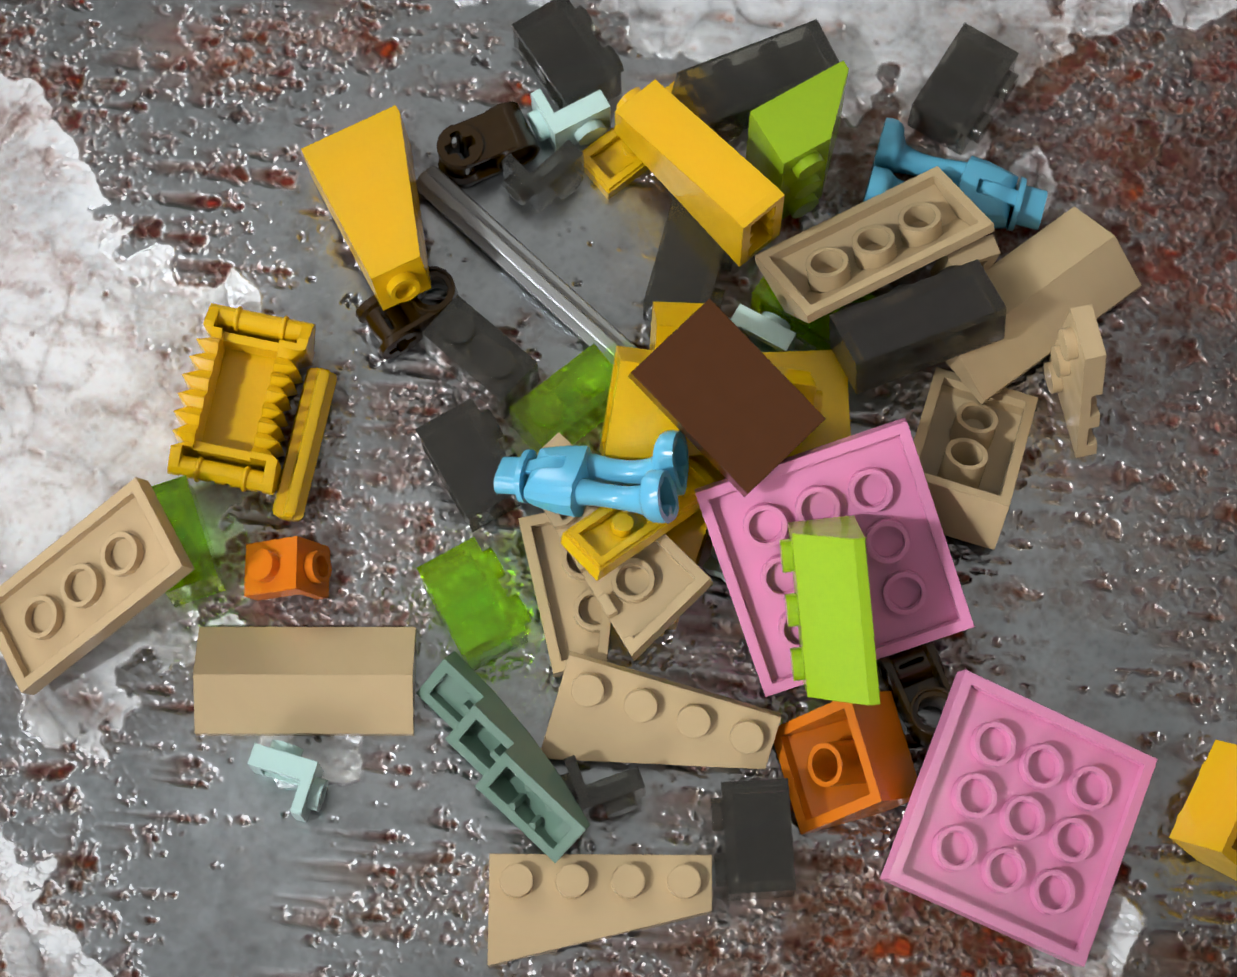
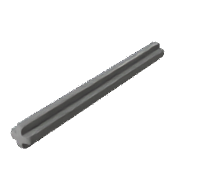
[416,166,637,368]

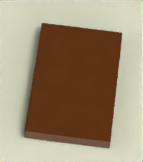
[628,298,826,497]

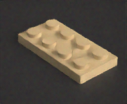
[0,477,195,695]

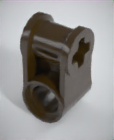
[436,101,541,188]
[355,266,461,359]
[876,641,951,747]

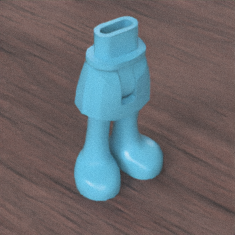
[863,117,1048,231]
[494,430,689,523]

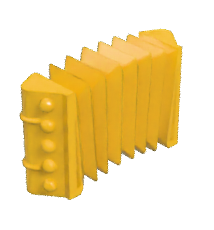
[167,303,316,495]

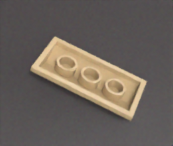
[754,166,995,323]
[914,206,1142,405]
[193,627,417,736]

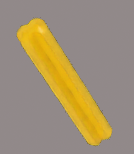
[272,368,337,522]

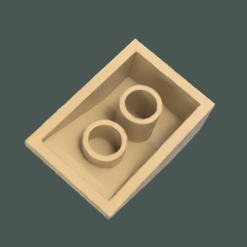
[914,367,1038,550]

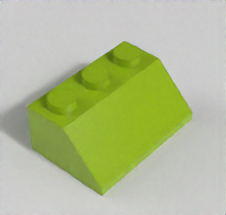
[746,61,849,219]
[779,515,880,706]

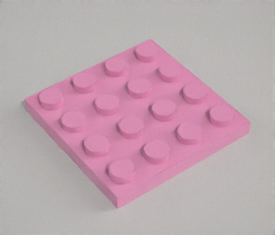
[694,418,974,697]
[880,670,1158,967]

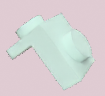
[527,89,611,154]
[727,304,796,352]
[248,740,328,822]

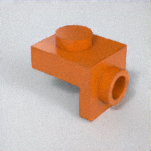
[244,536,332,601]

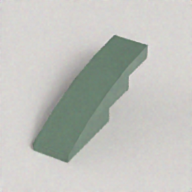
[416,651,590,863]

